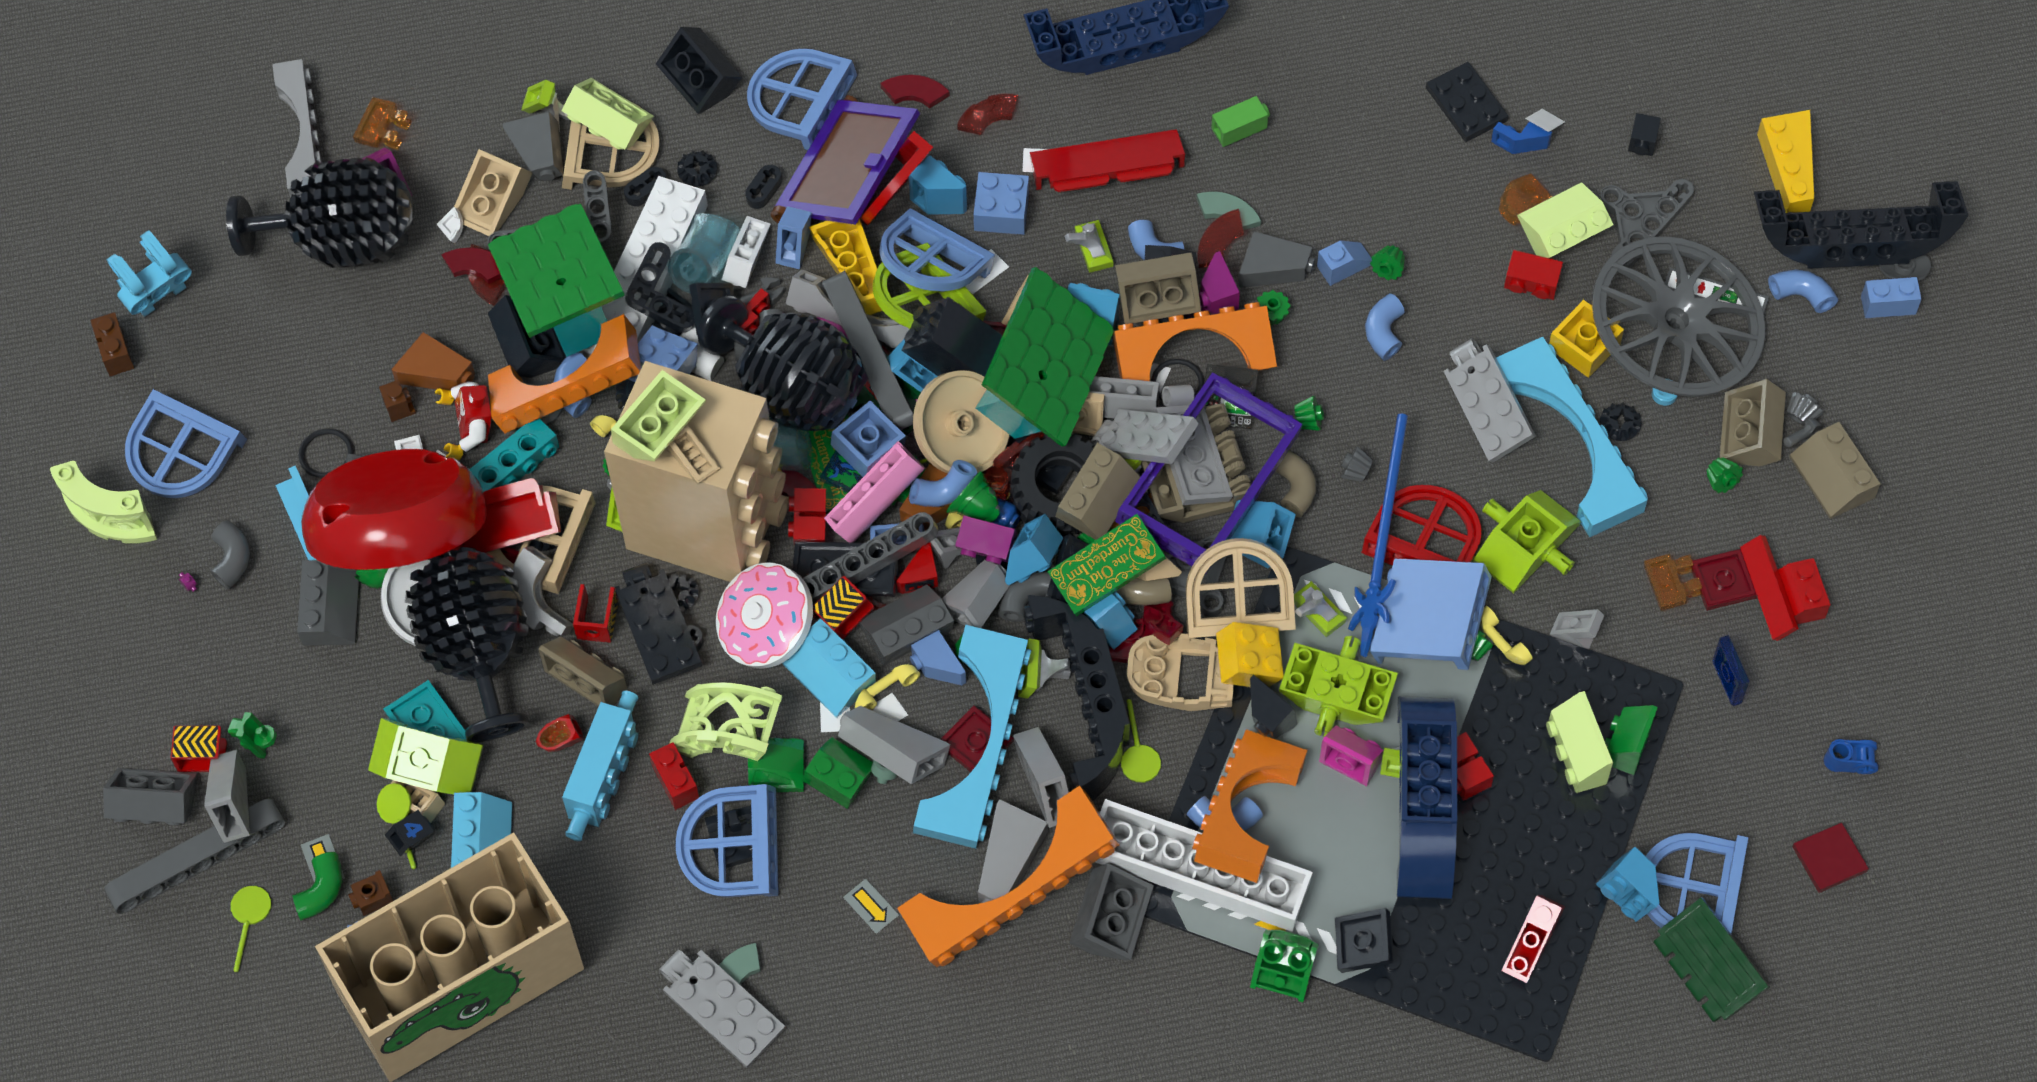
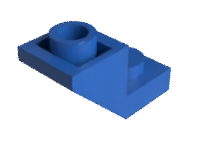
[1491,121,1552,154]

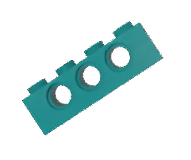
[469,419,559,492]

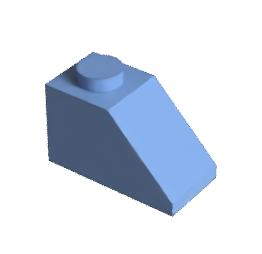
[776,206,811,269]
[1317,240,1372,286]
[910,630,966,685]

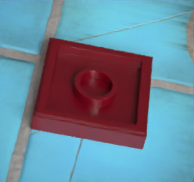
[1689,549,1757,611]
[940,705,1014,772]
[1792,822,1869,893]

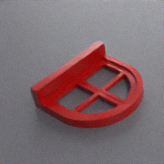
[860,131,933,225]
[1361,485,1481,566]

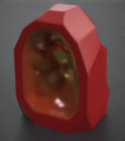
[536,714,584,752]

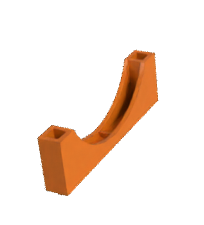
[897,786,1120,967]

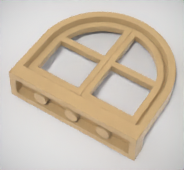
[562,101,659,190]
[487,486,595,594]
[1186,538,1296,638]

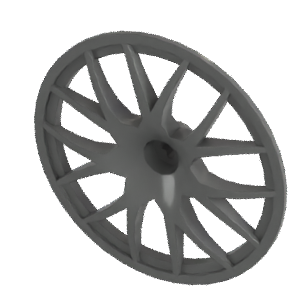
[1592,237,1765,397]

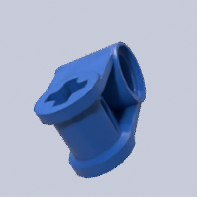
[1824,739,1878,774]

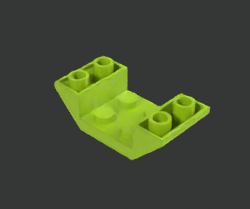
[368,718,484,795]

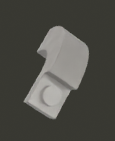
[511,546,574,636]

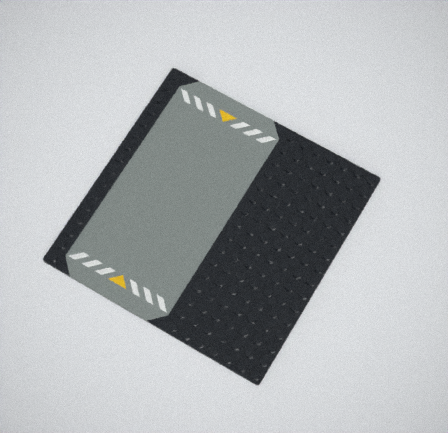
[1144,546,1683,1062]

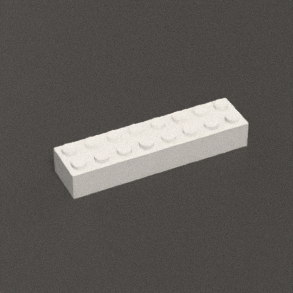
[583,176,708,358]
[1095,799,1313,932]

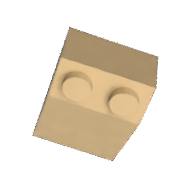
[454,149,532,236]

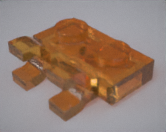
[353,97,412,150]
[1644,554,1702,611]

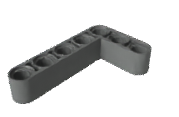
[487,170,613,252]

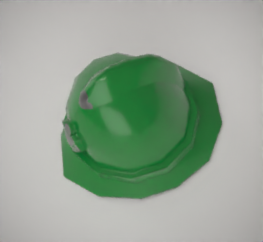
[946,471,1000,523]

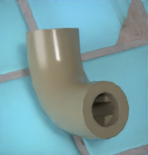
[1275,450,1316,518]
[1116,578,1172,606]

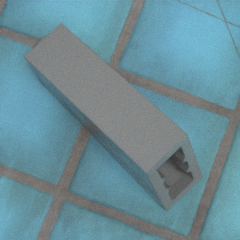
[838,706,950,784]
[1013,727,1069,828]
[205,750,250,843]
[978,799,1048,903]

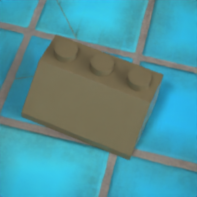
[1115,253,1201,324]
[1720,379,1786,467]
[1790,422,1880,519]
[1055,442,1140,540]
[538,637,627,707]

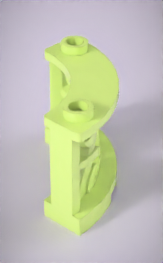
[50,461,157,543]
[669,683,782,761]

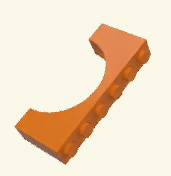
[1113,302,1277,381]
[488,314,641,434]
[1192,729,1308,883]

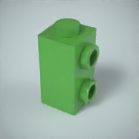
[1211,96,1270,147]

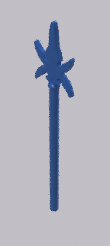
[1348,414,1408,658]

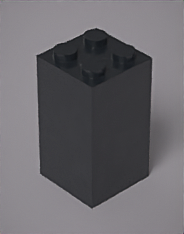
[901,297,1003,377]

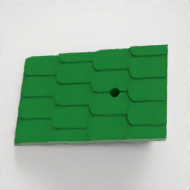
[488,203,625,357]
[975,267,1114,447]

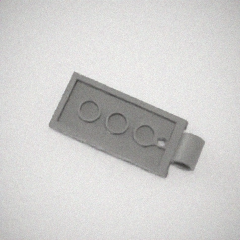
[1444,338,1536,463]
[1152,384,1233,505]
[1091,409,1199,464]
[659,949,786,1069]

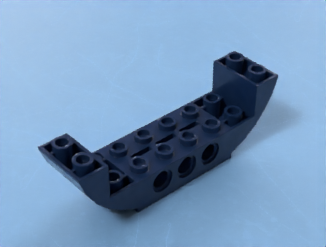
[1023,0,1229,75]
[1397,696,1457,899]

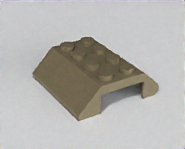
[1141,403,1251,523]

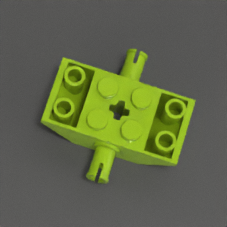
[1473,490,1581,594]
[1279,636,1398,737]

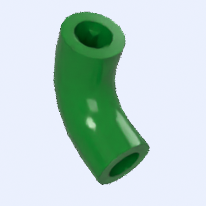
[292,852,343,921]

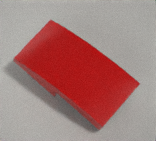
[740,288,770,335]

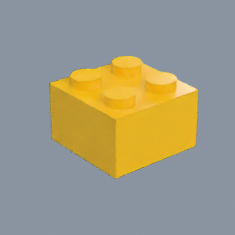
[1549,300,1624,378]
[1216,622,1284,687]

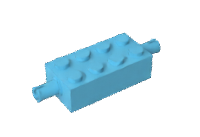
[562,691,638,841]

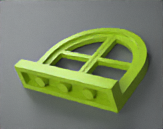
[873,243,986,329]

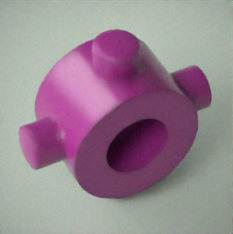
[179,572,197,592]

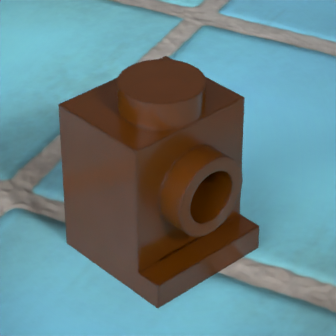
[379,380,416,422]
[348,870,393,916]

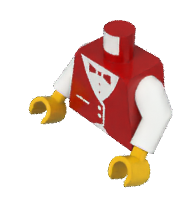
[435,382,491,461]

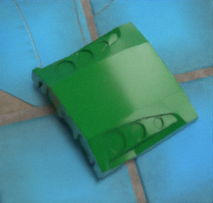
[748,737,804,792]
[1250,930,1319,1002]

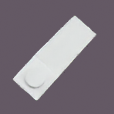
[722,216,771,288]

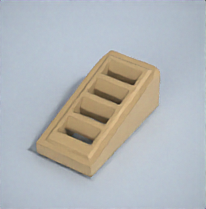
[667,425,720,485]
[391,780,445,823]

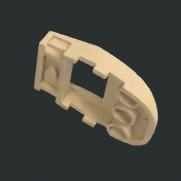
[1127,633,1234,711]

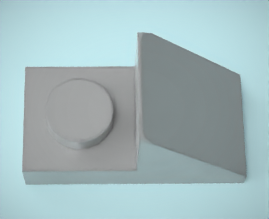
[929,527,961,569]
[1550,609,1604,649]

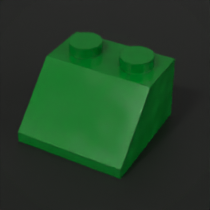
[1605,705,1658,775]
[802,737,873,809]

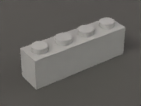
[1089,376,1159,419]

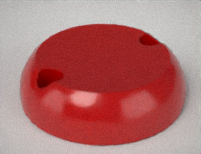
[301,449,487,570]

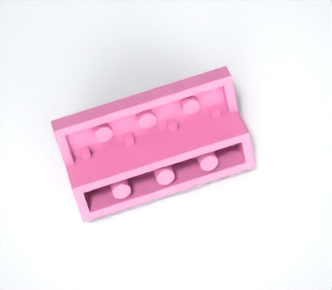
[824,441,925,543]

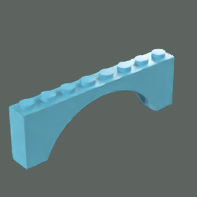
[1496,337,1648,537]
[913,625,1031,849]

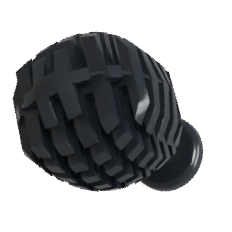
[226,157,414,269]
[698,296,869,431]
[405,547,530,742]

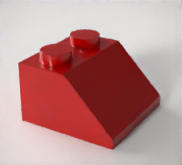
[1778,558,1831,624]

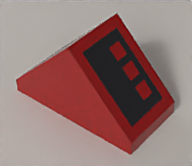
[896,543,938,594]

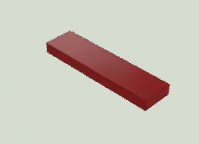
[1740,535,1799,641]

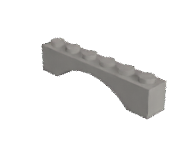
[273,59,322,197]
[786,269,910,348]

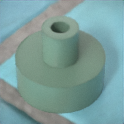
[871,760,897,784]

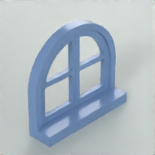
[747,49,857,150]
[880,208,995,291]
[125,389,247,498]
[676,784,778,897]
[1646,833,1748,934]

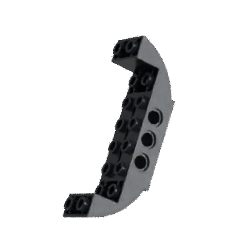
[1754,181,1968,269]
[1024,595,1130,801]

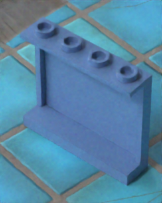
[1369,559,1492,670]

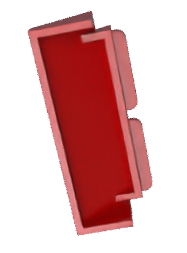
[1030,129,1185,192]
[458,478,561,553]

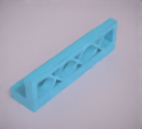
[276,466,316,560]

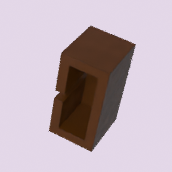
[90,312,134,376]

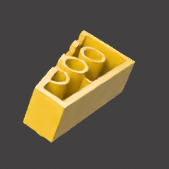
[1757,110,1814,213]
[809,219,882,315]

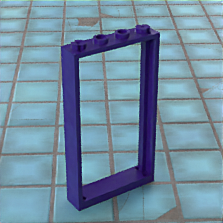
[1115,372,1302,575]

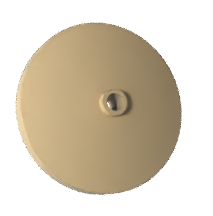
[913,370,1009,473]

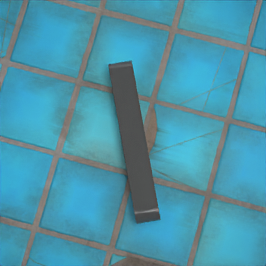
[822,270,914,430]
[802,512,938,605]
[104,799,285,914]

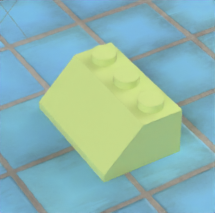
[561,78,654,150]
[1517,182,1613,258]
[611,370,706,461]
[1546,691,1613,793]

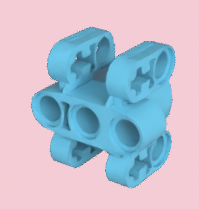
[106,230,192,317]

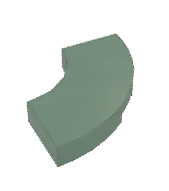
[1196,192,1261,232]
[719,943,760,985]

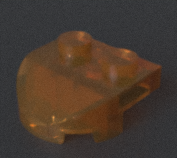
[1499,173,1552,225]

